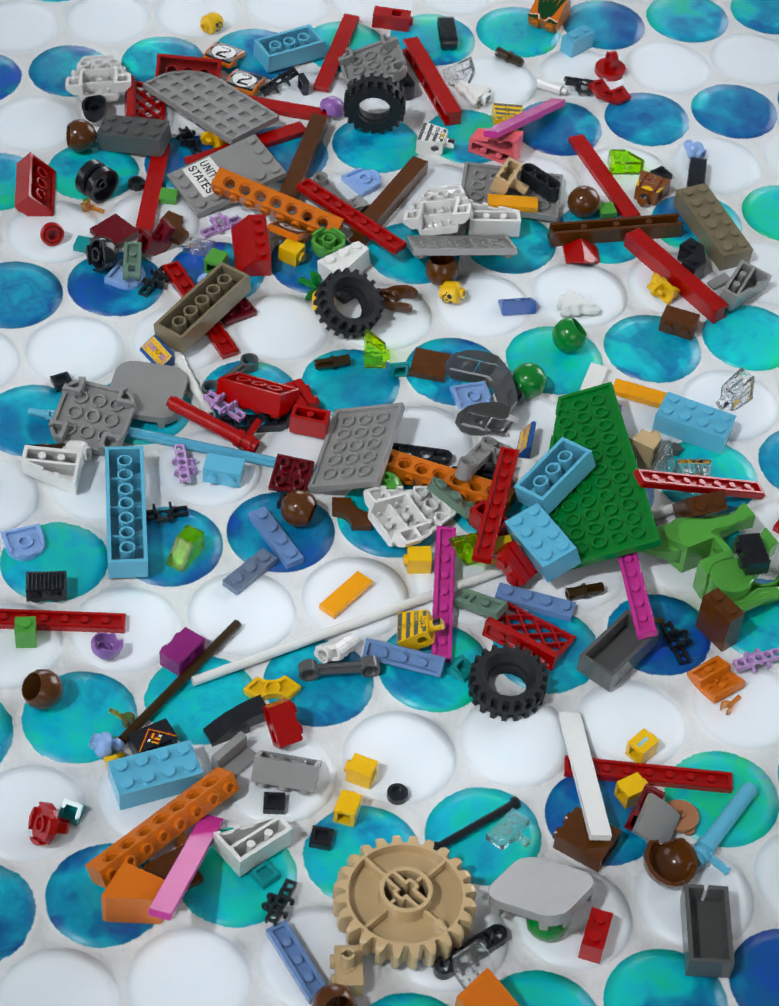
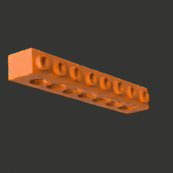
[211,167,344,235]
[385,449,515,516]
[85,767,240,889]

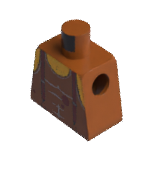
[634,170,671,206]

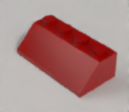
[155,53,223,79]
[14,152,56,216]
[231,214,271,276]
[216,372,300,418]

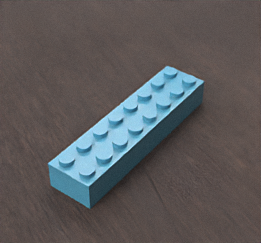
[105,446,148,578]

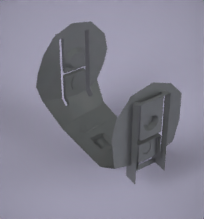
[445,350,525,437]

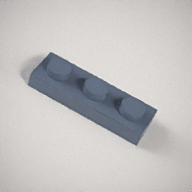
[222,548,277,596]

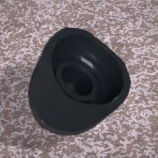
[81,95,107,123]

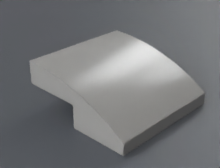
[632,793,681,844]

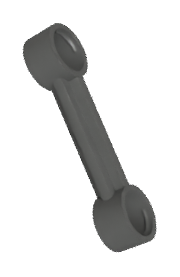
[202,353,259,399]
[298,655,381,681]

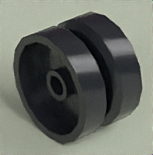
[75,159,119,203]

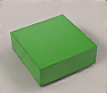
[159,188,178,205]
[598,202,617,219]

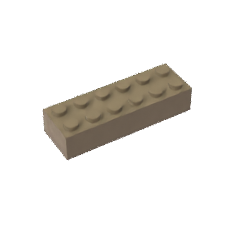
[673,183,753,271]
[153,262,251,354]

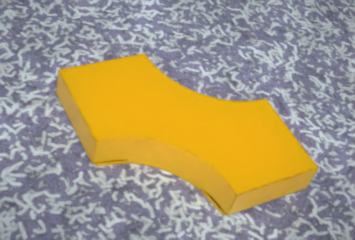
[243,675,301,701]

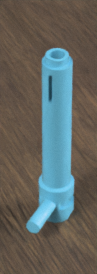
[693,782,757,875]

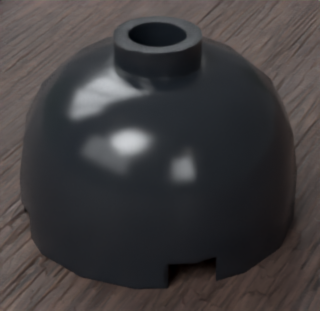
[86,236,119,272]

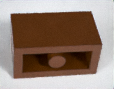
[658,305,700,341]

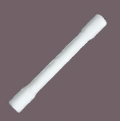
[174,351,216,417]

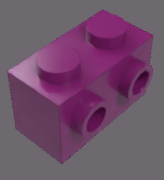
[159,627,205,676]

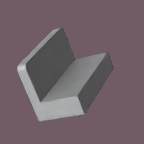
[211,731,257,778]

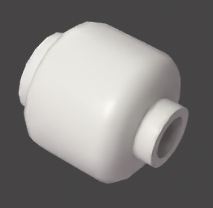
[62,440,92,465]

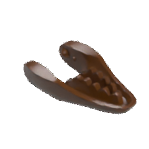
[379,285,418,313]

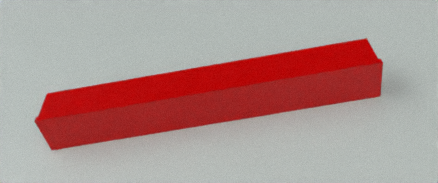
[402,36,462,126]
[623,228,729,324]

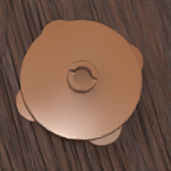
[666,800,699,836]

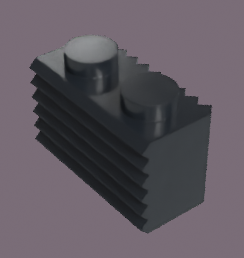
[732,533,771,576]
[26,570,67,603]

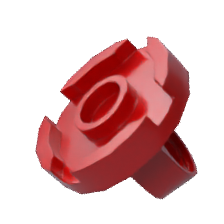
[594,50,626,81]
[28,801,71,846]

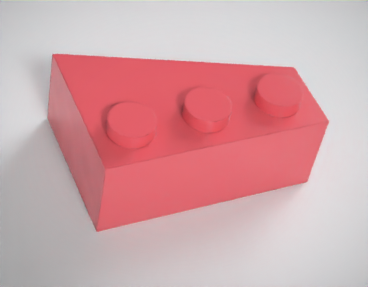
[468,128,524,164]

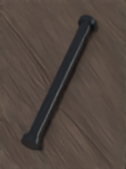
[434,796,521,851]

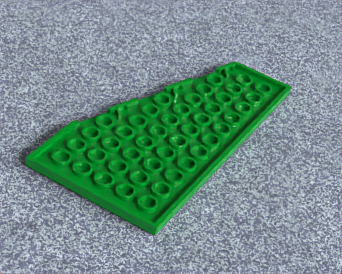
[549,382,662,571]

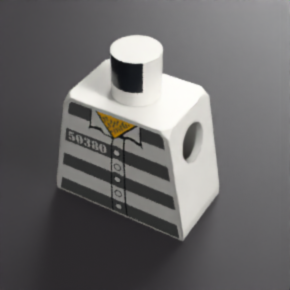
[415,122,456,156]

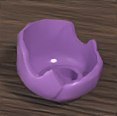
[320,96,344,117]
[91,632,124,660]

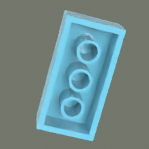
[254,24,325,73]
[652,392,737,454]
[514,437,596,515]
[504,502,581,583]
[107,740,203,810]

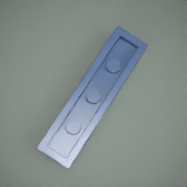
[248,506,304,569]
[495,582,576,622]
[362,637,446,678]
[266,920,326,1005]

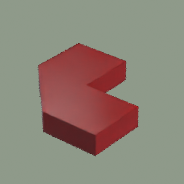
[588,78,632,106]

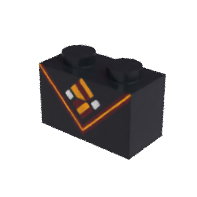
[128,718,178,755]

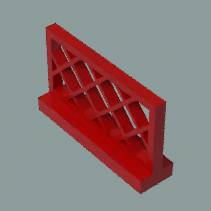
[125,75,165,120]
[482,601,576,671]

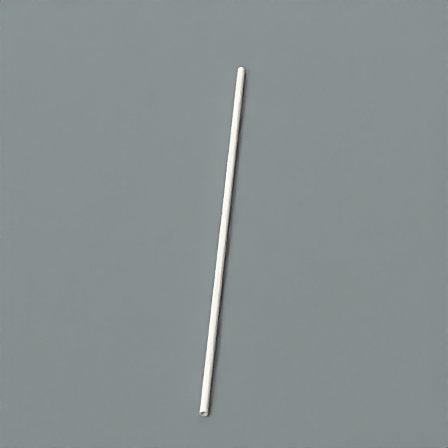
[191,502,676,686]

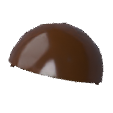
[643,838,698,888]

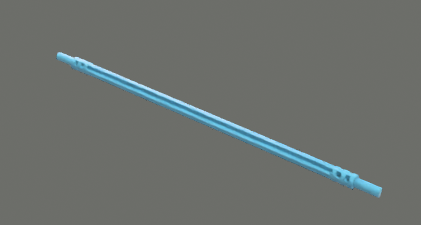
[28,407,320,473]

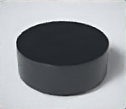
[128,176,145,191]
[387,783,408,805]

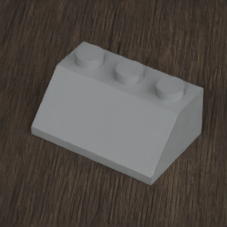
[251,750,322,795]

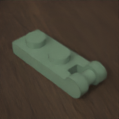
[123,242,142,280]
[426,476,476,519]
[453,588,508,620]

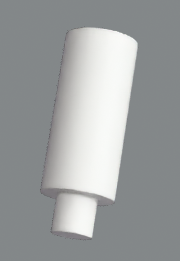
[536,77,568,95]

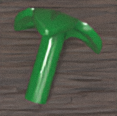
[298,271,322,301]

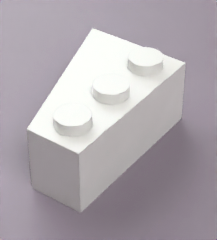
[467,199,521,237]
[317,241,370,281]
[21,445,83,495]
[213,814,293,877]

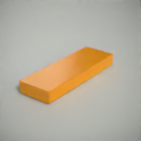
[487,194,538,212]
[613,378,667,408]
[319,571,373,619]

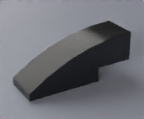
[203,695,266,747]

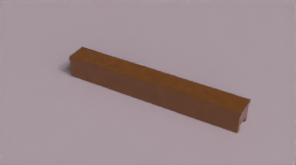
[279,113,328,206]
[349,156,428,245]
[547,213,683,247]

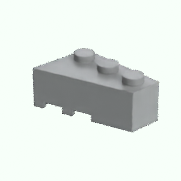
[719,260,772,311]

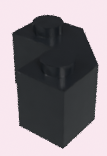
[677,237,706,279]

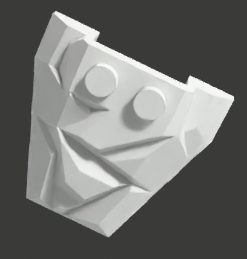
[65,54,131,103]
[403,184,472,235]
[363,485,457,548]

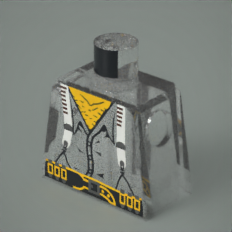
[716,367,755,411]
[673,459,712,497]

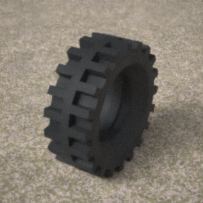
[343,73,406,134]
[313,268,385,339]
[468,643,548,721]

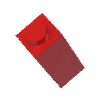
[372,6,414,32]

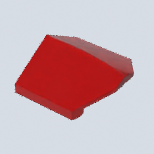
[563,238,600,264]

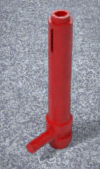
[166,396,262,453]

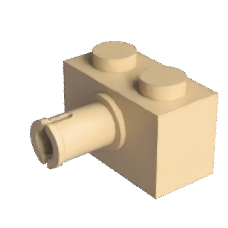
[489,157,530,195]
[630,429,662,470]
[329,945,364,997]

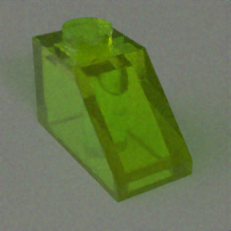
[607,149,645,175]
[363,330,390,368]
[166,524,204,573]
[449,532,480,566]

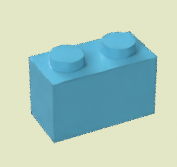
[560,24,595,58]
[203,453,245,488]

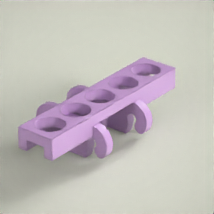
[200,213,242,239]
[203,390,246,423]
[172,444,198,484]
[732,647,779,674]

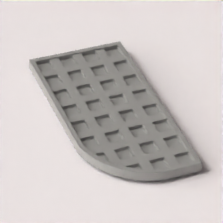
[143,70,279,145]

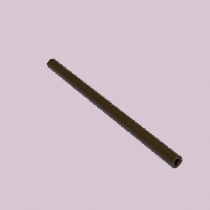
[118,620,242,745]

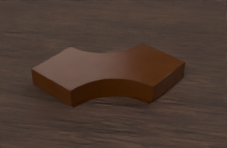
[160,211,189,246]
[332,497,371,531]

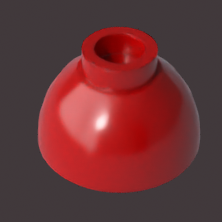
[40,222,64,246]

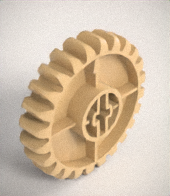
[332,835,477,970]

